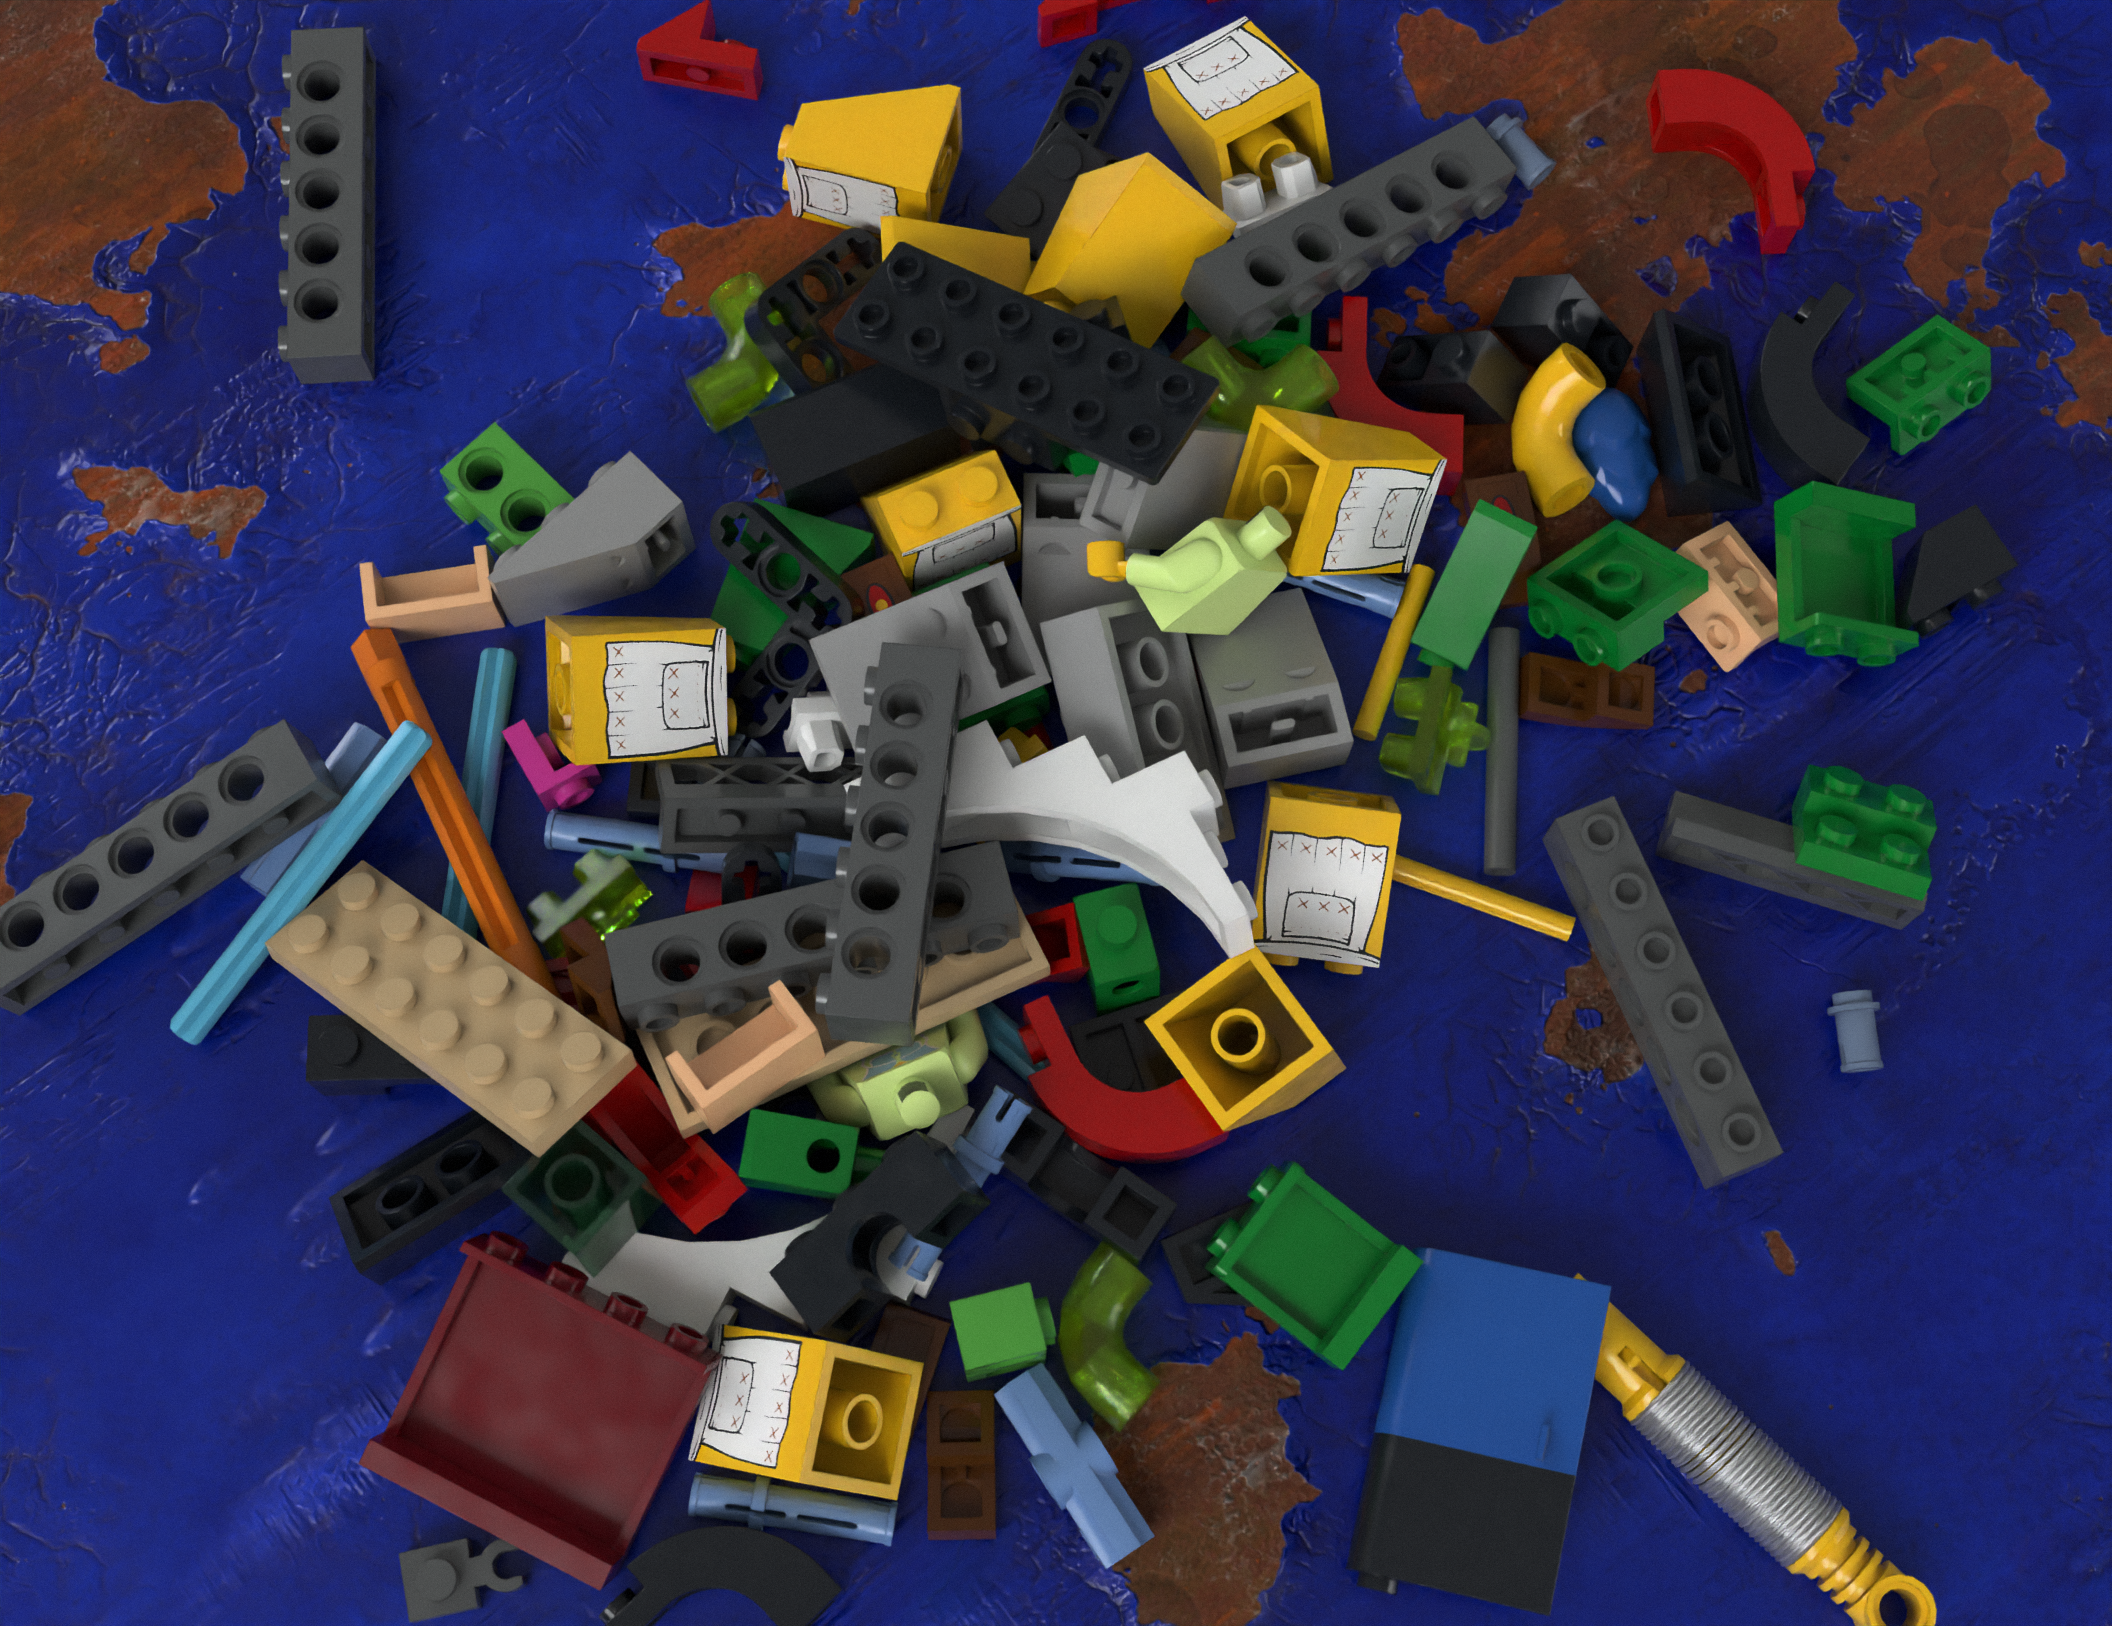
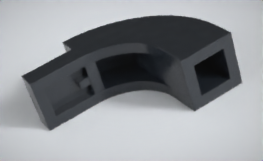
[1746,281,1870,490]
[599,1526,846,1626]

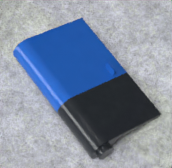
[1345,1247,1612,1616]

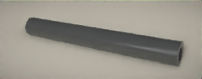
[1484,627,1520,876]

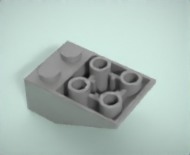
[487,451,696,627]
[1021,473,1150,675]
[809,561,1051,752]
[1186,588,1354,789]

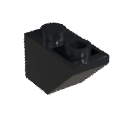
[1490,274,1634,388]
[1376,330,1529,425]
[1895,504,2018,640]

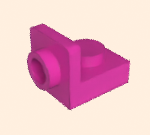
[501,719,602,813]

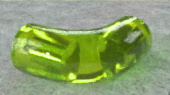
[685,272,783,434]
[1179,334,1339,432]
[1057,1241,1162,1433]

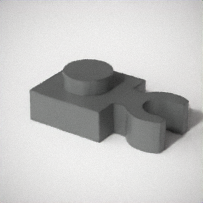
[399,1538,528,1623]

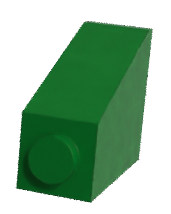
[710,498,877,672]
[1410,499,1538,676]

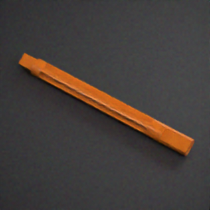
[350,628,564,1002]

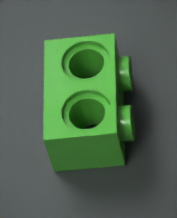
[439,422,575,557]
[949,1282,1056,1383]

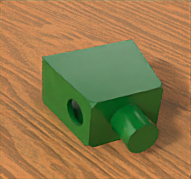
[1068,882,1160,1017]
[738,1108,886,1200]

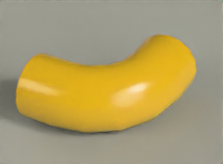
[1511,343,1606,518]

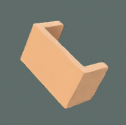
[359,545,505,643]
[665,979,825,1134]

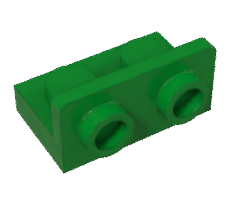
[1846,315,1991,456]

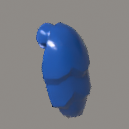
[1572,387,1659,522]

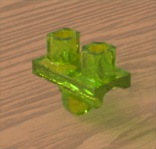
[1379,665,1491,796]
[526,849,652,959]

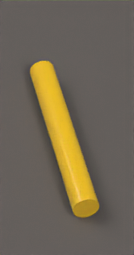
[1352,564,1435,741]
[1392,854,1576,942]

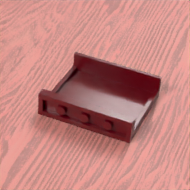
[358,1231,723,1591]

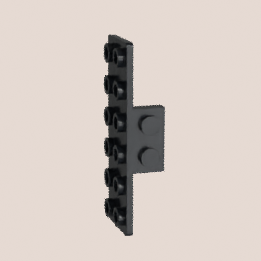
[833,242,1221,485]

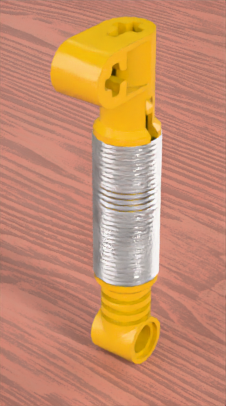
[1573,1273,1937,1626]

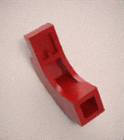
[1646,69,1816,255]
[1311,296,1464,496]
[1017,994,1231,1164]
[587,1060,748,1235]

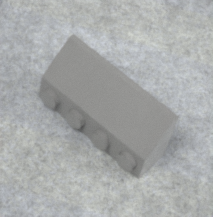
[1039,598,1236,863]

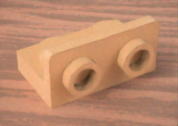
[1675,521,1779,672]

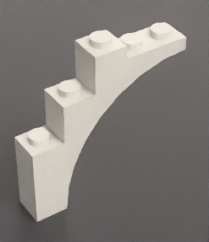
[844,720,1258,959]
[562,1105,976,1347]

